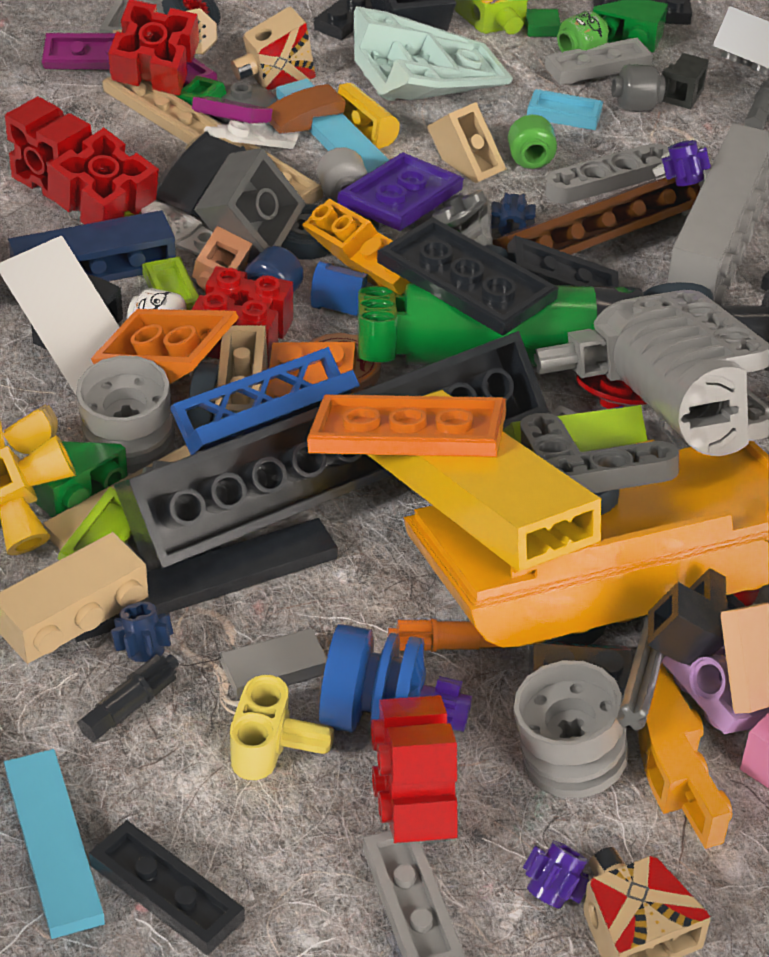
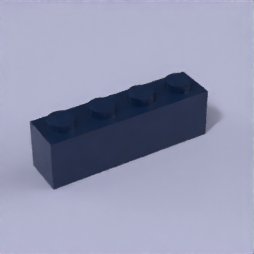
[8,210,176,282]

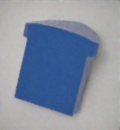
[310,261,368,316]

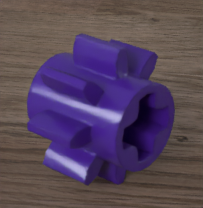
[662,140,711,186]
[420,676,472,732]
[523,840,590,909]

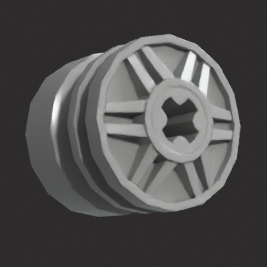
[76,355,175,473]
[514,660,628,799]

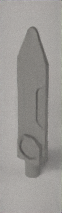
[461,198,493,246]

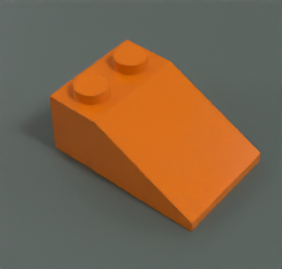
[91,309,238,384]

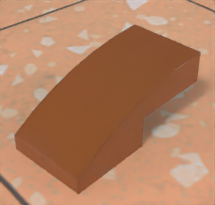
[267,84,346,134]

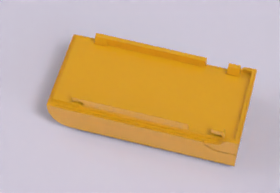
[403,440,769,647]

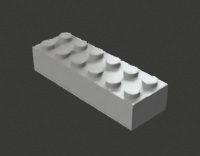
[667,123,769,305]

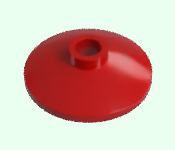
[576,374,647,409]

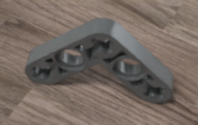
[520,413,679,493]

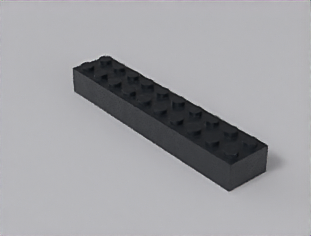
[114,331,549,571]

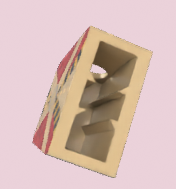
[231,6,316,90]
[583,847,711,957]

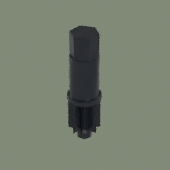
[77,654,179,742]

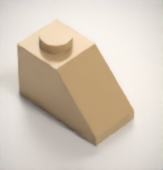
[427,102,506,183]

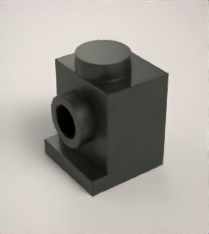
[662,53,709,110]

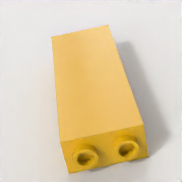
[367,390,601,572]

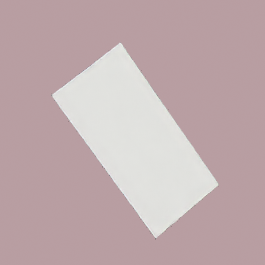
[0,236,119,394]

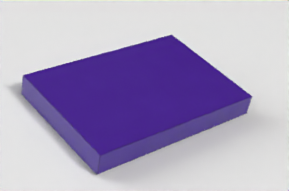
[337,152,464,231]

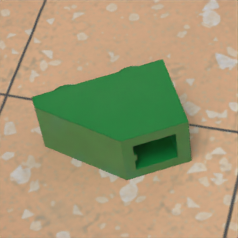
[593,0,668,53]
[33,441,128,518]

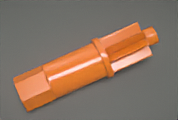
[388,619,503,652]

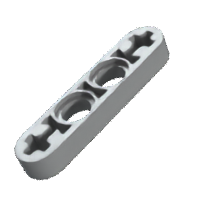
[545,143,669,204]

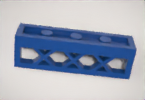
[170,347,360,455]

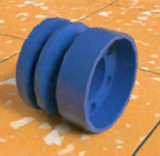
[319,624,426,733]

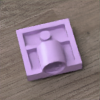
[662,646,769,734]

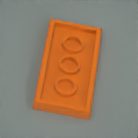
[307,394,506,457]

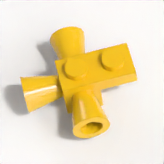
[0,420,76,555]

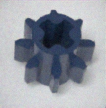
[491,192,536,236]
[111,602,174,662]

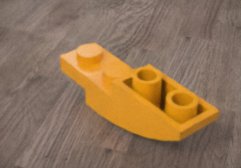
[302,199,411,295]
[638,662,732,849]

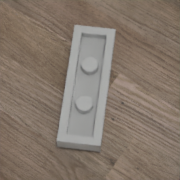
[545,38,653,85]
[363,830,466,957]

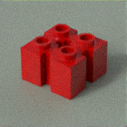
[108,0,199,96]
[4,96,92,202]
[47,127,159,224]
[191,266,293,369]
[371,695,458,843]

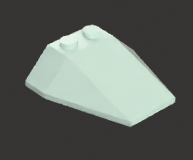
[354,6,513,101]

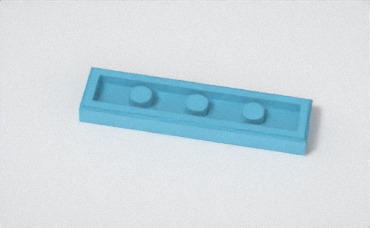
[4,749,105,939]

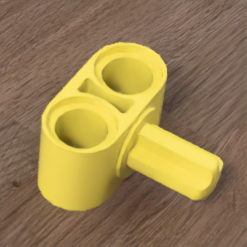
[230,675,334,780]

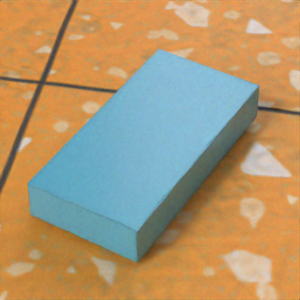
[527,89,603,130]

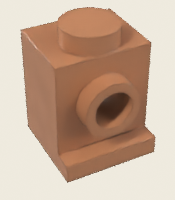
[192,226,252,292]

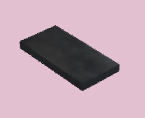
[377,217,558,336]

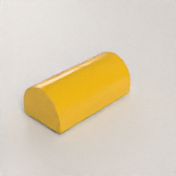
[338,83,400,149]
[3,404,58,454]

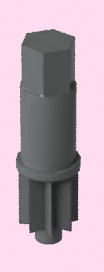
[745,77,769,130]

